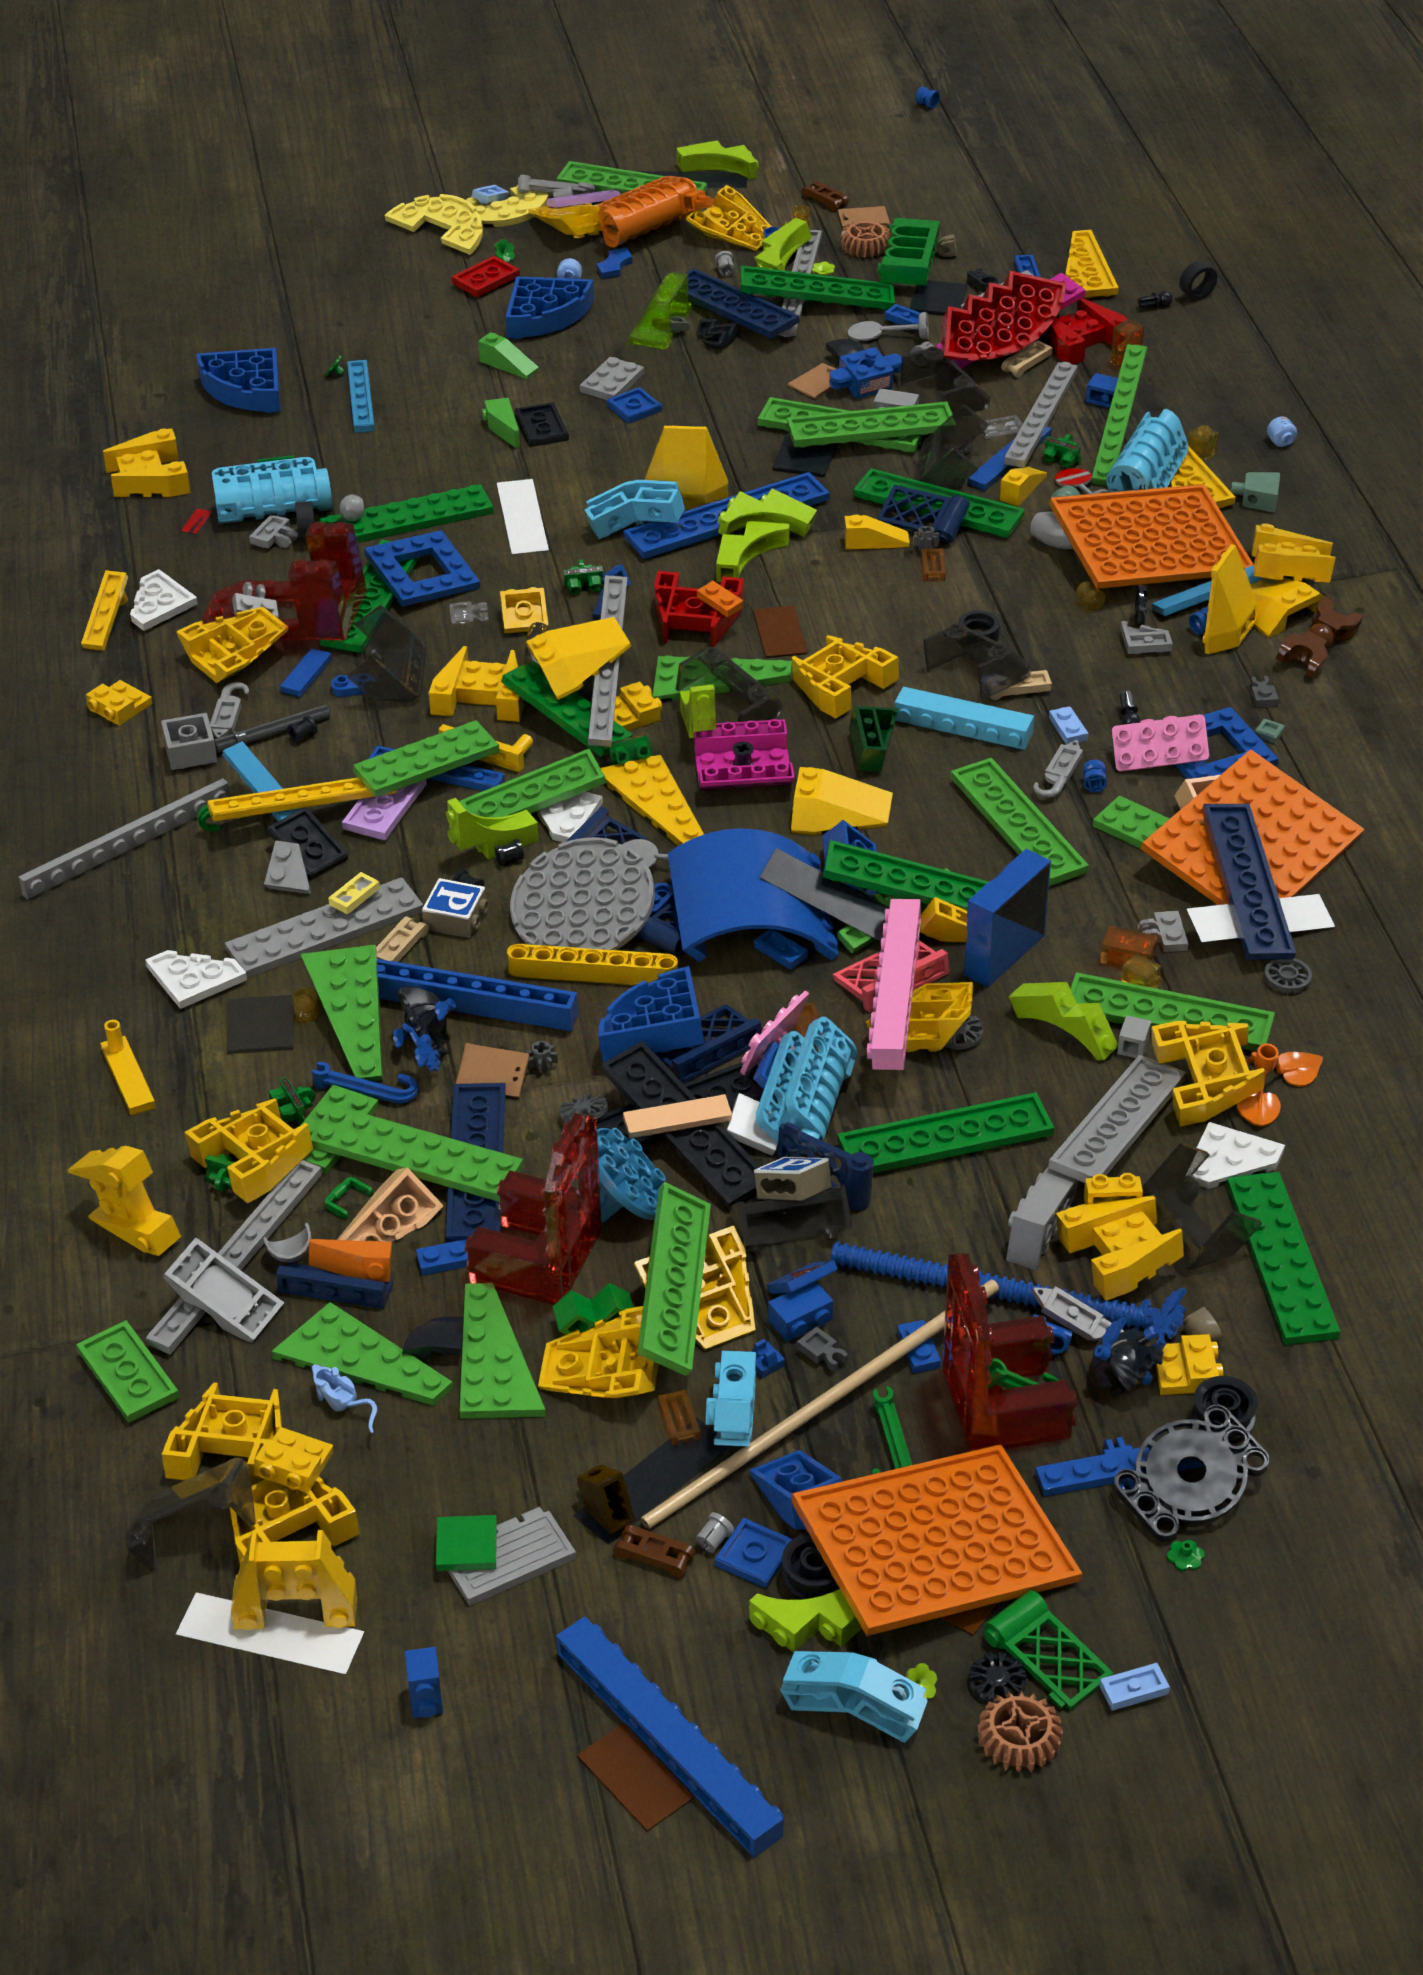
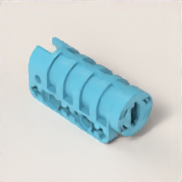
[1106,409,1188,492]
[212,457,333,525]

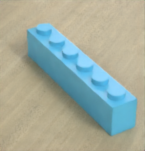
[894,687,1034,750]

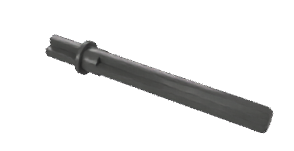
[214,705,331,753]

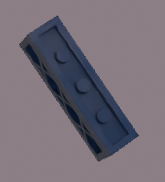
[276,1263,393,1309]

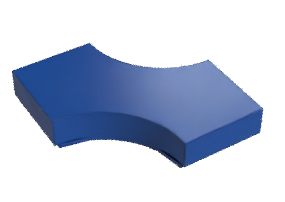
[596,248,633,279]

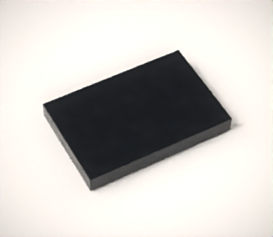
[515,402,569,447]
[267,807,349,880]

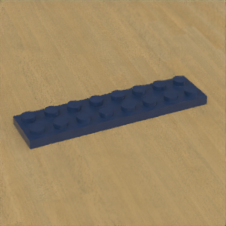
[666,268,800,339]
[1201,804,1296,960]
[446,1083,506,1243]

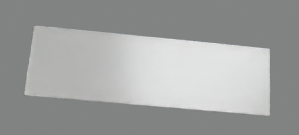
[497,479,549,554]
[1187,894,1335,942]
[176,1593,364,1674]

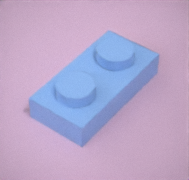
[472,185,509,204]
[1049,707,1088,744]
[1099,1663,1170,1711]

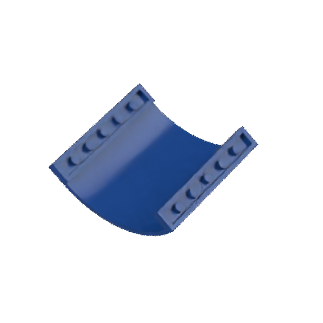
[667,829,839,962]

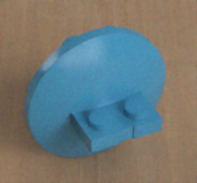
[585,1128,666,1223]

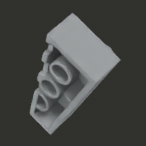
[1006,1167,1078,1271]

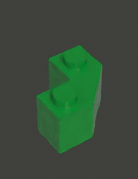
[553,1283,634,1335]

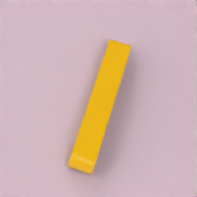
[507,944,678,985]

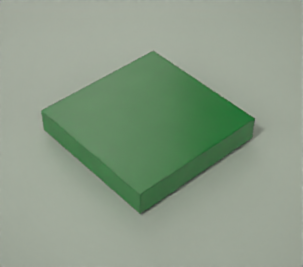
[436,1515,497,1571]

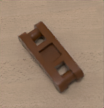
[801,181,849,211]
[613,1525,696,1578]

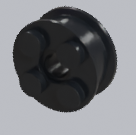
[1192,1376,1258,1441]
[782,1533,840,1600]

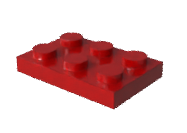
[451,256,520,297]

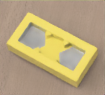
[328,872,380,915]

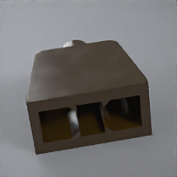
[577,1465,636,1534]

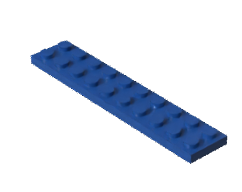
[624,472,830,559]

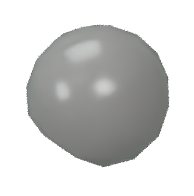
[339,494,364,522]

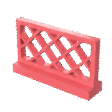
[833,940,950,1013]

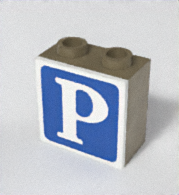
[422,878,489,938]
[754,1157,832,1200]

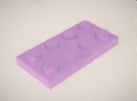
[342,779,426,840]

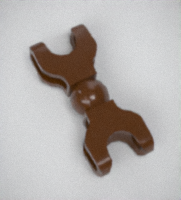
[1275,596,1363,679]

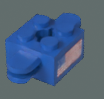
[829,347,903,399]

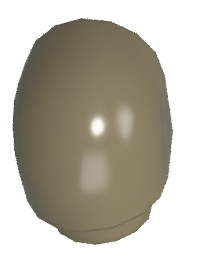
[936,234,957,257]
[1183,1307,1223,1342]

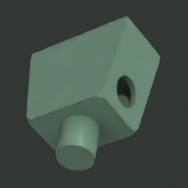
[1231,472,1280,513]

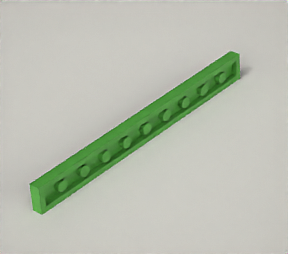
[1091,344,1147,486]

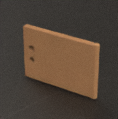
[838,206,890,229]
[787,363,836,400]
[456,1043,530,1099]

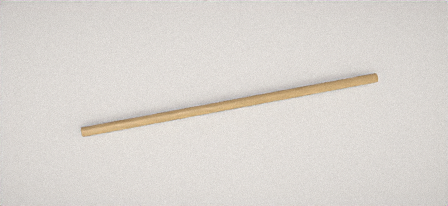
[640,1279,999,1530]

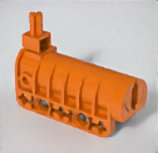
[598,176,714,247]

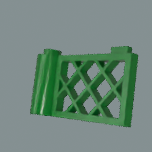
[984,1590,1114,1712]

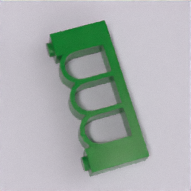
[877,218,940,286]

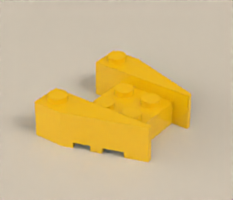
[103,428,191,497]
[1251,524,1336,583]
[792,635,899,719]
[429,646,524,722]
[1152,1021,1265,1127]
[185,1099,313,1204]
[67,1146,181,1256]
[1056,1196,1184,1301]
[162,1383,282,1486]
[226,1477,360,1564]
[231,1530,357,1630]

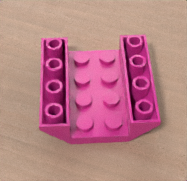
[693,719,795,790]

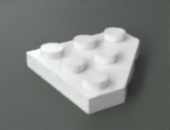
[130,569,198,631]
[537,792,603,843]
[145,950,247,1009]
[1183,1122,1285,1189]

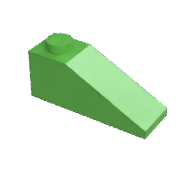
[478,332,539,379]
[482,398,520,448]

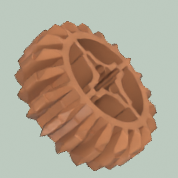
[840,220,891,258]
[977,1690,1063,1773]

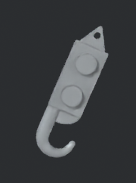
[210,682,249,739]
[1033,740,1083,798]
[1031,1286,1124,1341]

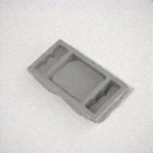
[163,1238,284,1343]

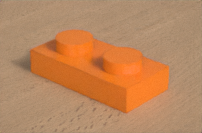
[697,581,743,617]

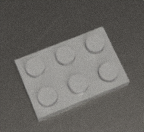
[580,357,644,400]

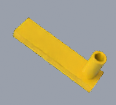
[81,570,128,651]
[438,724,533,773]
[100,1020,156,1115]

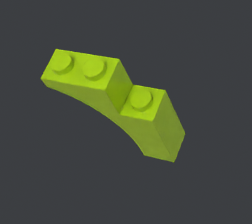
[676,140,759,179]
[754,218,812,271]
[718,488,817,537]
[716,521,790,582]
[680,685,716,738]
[446,798,539,860]
[1009,982,1118,1060]
[749,1589,862,1652]

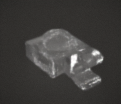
[449,601,489,624]

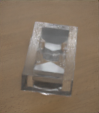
[978,415,1023,440]

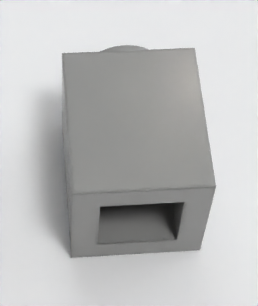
[1117,1015,1151,1058]

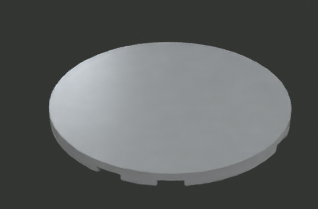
[510,837,655,950]

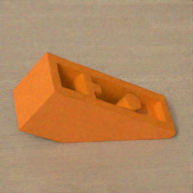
[309,1239,392,1282]

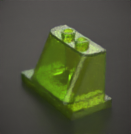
[629,272,692,349]

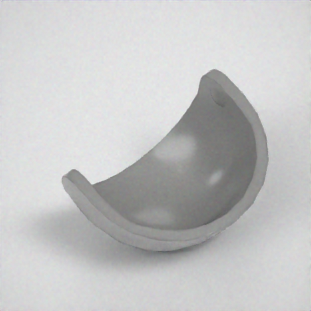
[263,1223,312,1263]

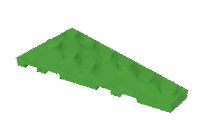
[653,656,792,701]
[301,945,383,1082]
[460,1283,546,1419]
[271,1302,453,1406]

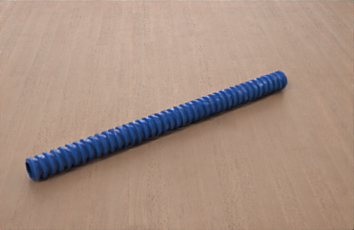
[831,1241,1178,1337]

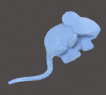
[312,1364,377,1433]

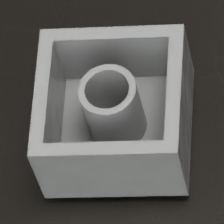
[161,713,217,770]

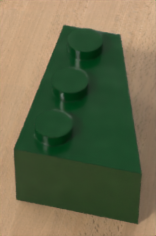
[849,706,898,772]

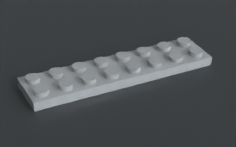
[225,877,424,978]
[1048,1054,1186,1183]

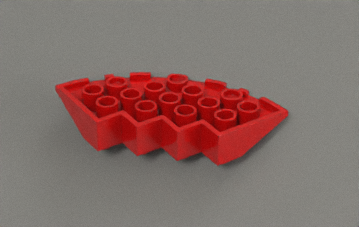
[941,271,1067,361]

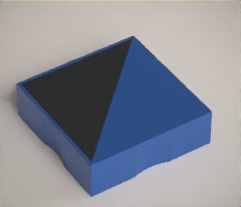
[964,849,1051,987]

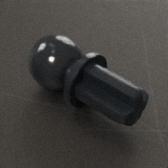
[1137,291,1173,308]
[1119,690,1141,725]

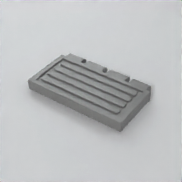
[448,1507,576,1606]

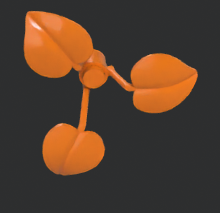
[1236,1043,1323,1126]

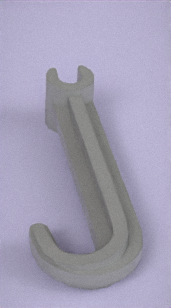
[518,175,595,195]

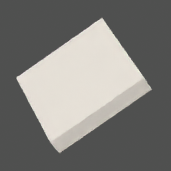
[726,1093,778,1156]

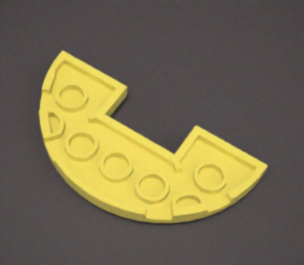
[467,185,549,227]
[385,194,483,255]

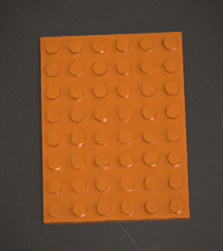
[1049,484,1254,589]
[1140,749,1365,905]
[792,1444,1083,1636]

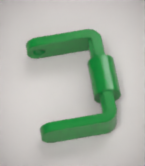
[325,1177,373,1219]

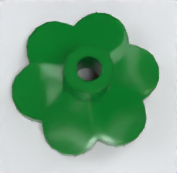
[494,239,515,263]
[324,355,344,376]
[1167,1540,1205,1571]

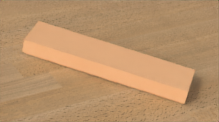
[623,1094,732,1139]

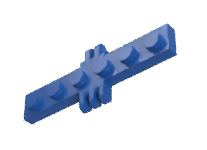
[1035,1437,1204,1497]

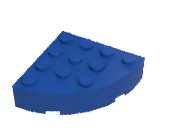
[506,276,594,339]
[196,348,281,413]
[598,966,705,1062]

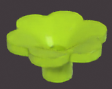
[812,262,835,276]
[906,1663,937,1699]

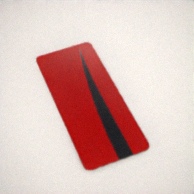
[181,509,212,534]

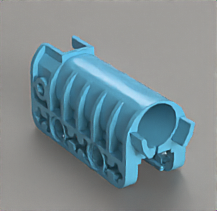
[756,1017,857,1157]

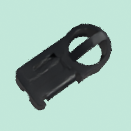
[967,268,998,293]

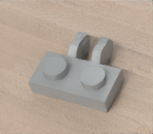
[249,514,298,549]
[232,582,279,618]
[1137,911,1188,952]

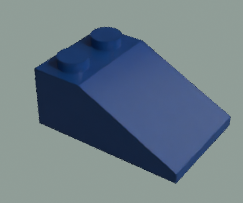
[750,1450,842,1530]

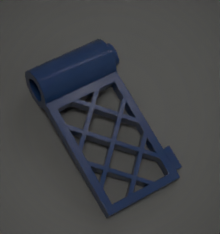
[877,485,970,544]
[636,900,685,957]
[777,1122,874,1210]

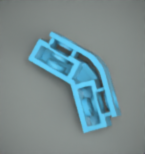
[584,480,685,539]
[706,1351,756,1446]
[780,1651,928,1743]

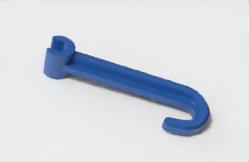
[312,1062,418,1104]

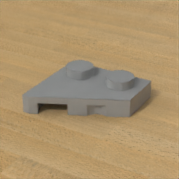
[1120,621,1173,654]
[264,841,311,894]

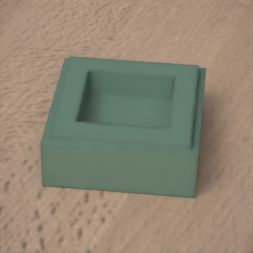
[1255,719,1285,744]

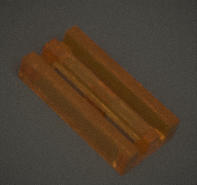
[921,548,946,581]
[658,1390,701,1445]

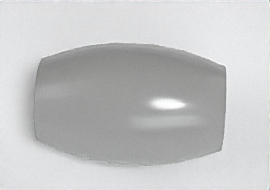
[1030,512,1074,549]

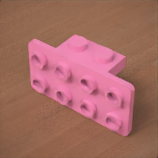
[1112,715,1209,772]
[740,991,810,1076]

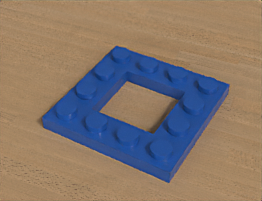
[364,530,480,607]
[1175,707,1279,779]

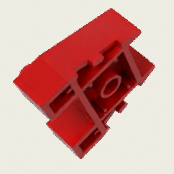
[1044,298,1134,365]
[654,571,744,647]

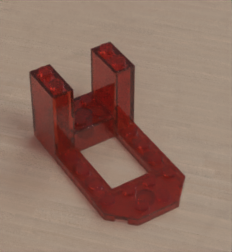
[202,522,367,640]
[465,1113,602,1305]
[942,1252,1078,1452]

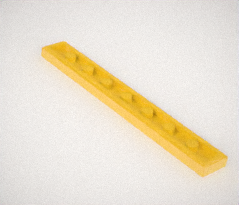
[207,778,397,822]

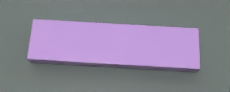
[546,190,620,208]

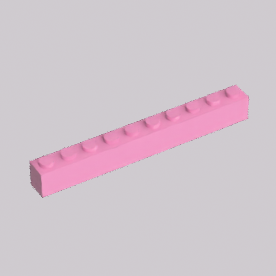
[867,899,921,1070]

